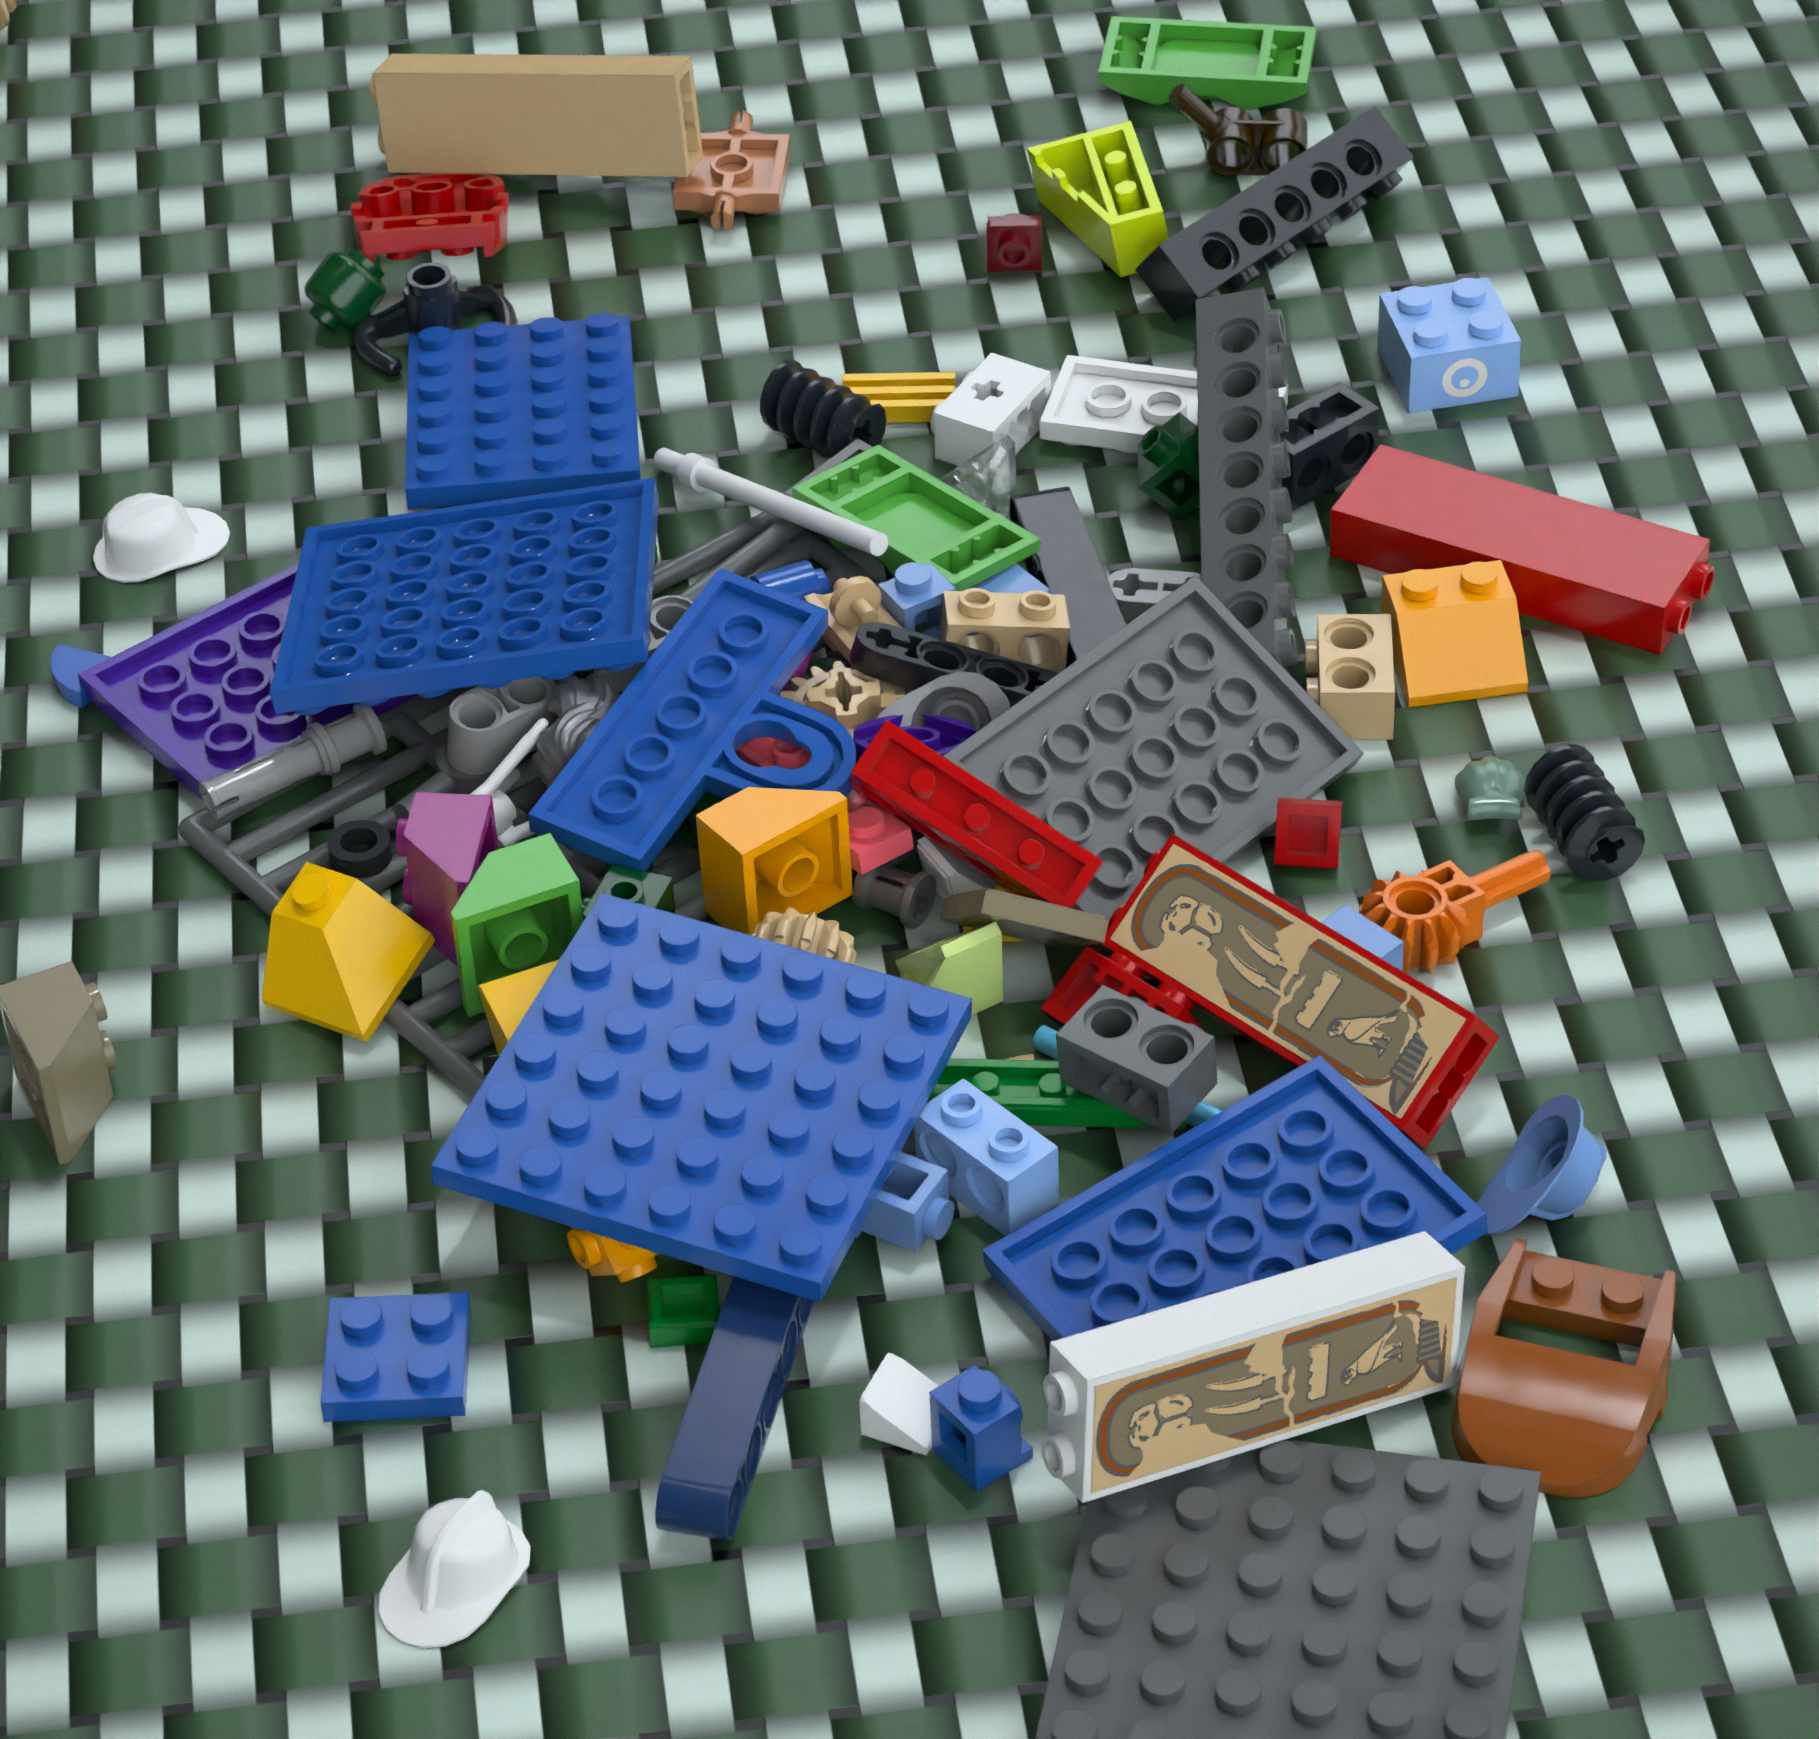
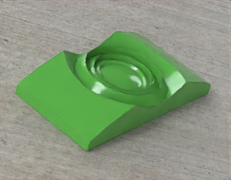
[1098,16,1316,111]
[792,445,1041,591]

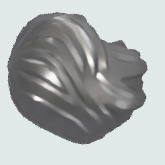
[532,674,620,788]

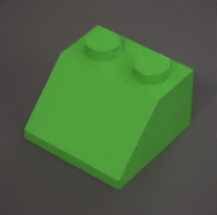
[451,833,584,1017]

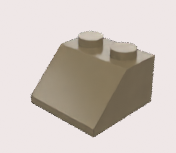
[0,961,117,1165]

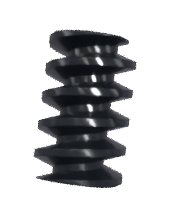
[760,359,887,458]
[1524,744,1645,881]

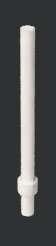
[653,448,888,556]

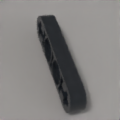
[849,622,1059,707]

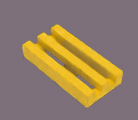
[842,372,956,423]

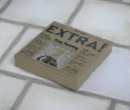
[941,888,1109,949]

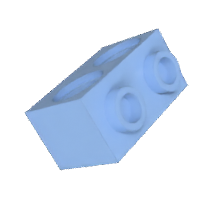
[914,1079,1059,1236]

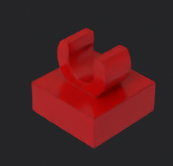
[1274,797,1342,869]

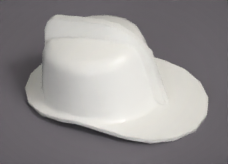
[93,493,230,583]
[378,1490,530,1649]

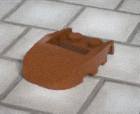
[1451,1238,1676,1497]

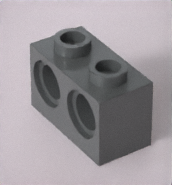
[1056,985,1218,1134]

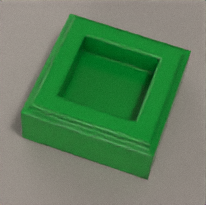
[647,1274,720,1348]

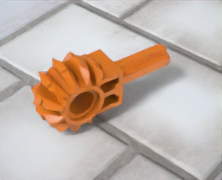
[1359,850,1551,974]

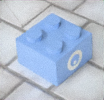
[1377,277,1521,413]

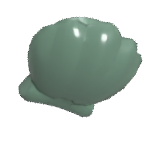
[1454,756,1526,820]

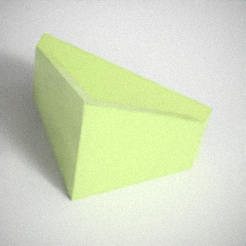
[895,922,1004,1015]

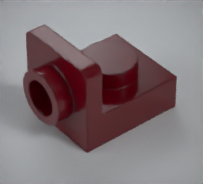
[986,213,1042,272]

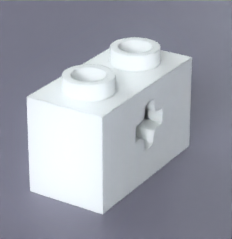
[930,352,1051,478]

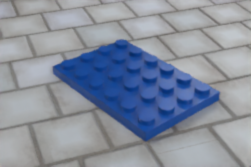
[405,313,641,510]
[982,1055,1488,1341]

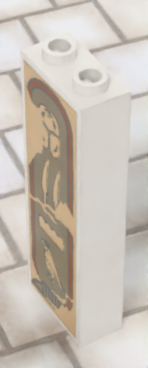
[1041,1231,1465,1503]

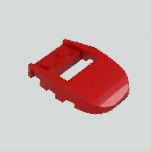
[351,173,509,264]

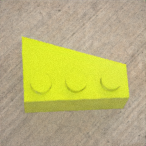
[1027,121,1169,277]

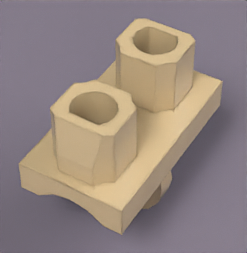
[804,576,902,670]

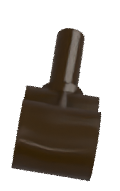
[1169,84,1308,176]

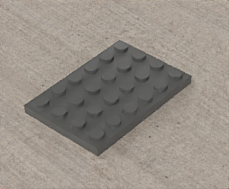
[944,576,1364,957]

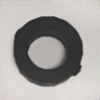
[327,820,392,878]

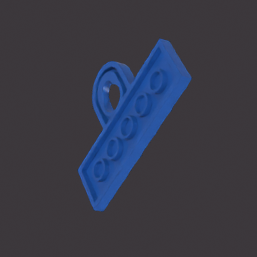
[528,568,856,871]

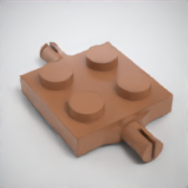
[672,110,791,231]

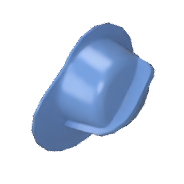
[1477,1094,1606,1236]

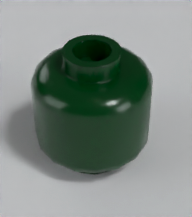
[305,247,386,332]

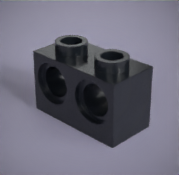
[1280,382,1380,511]

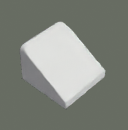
[917,836,993,904]
[859,1353,939,1455]

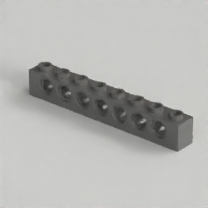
[1196,287,1297,672]

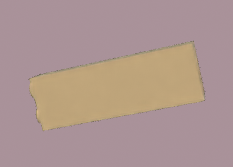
[370,54,703,177]

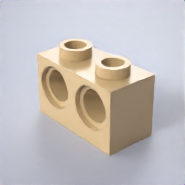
[938,588,1070,686]
[1305,614,1395,740]

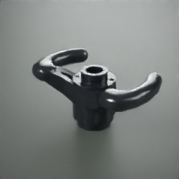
[354,263,518,377]

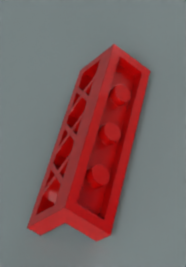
[851,720,1103,909]

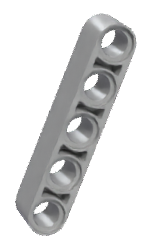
[447,595,693,775]

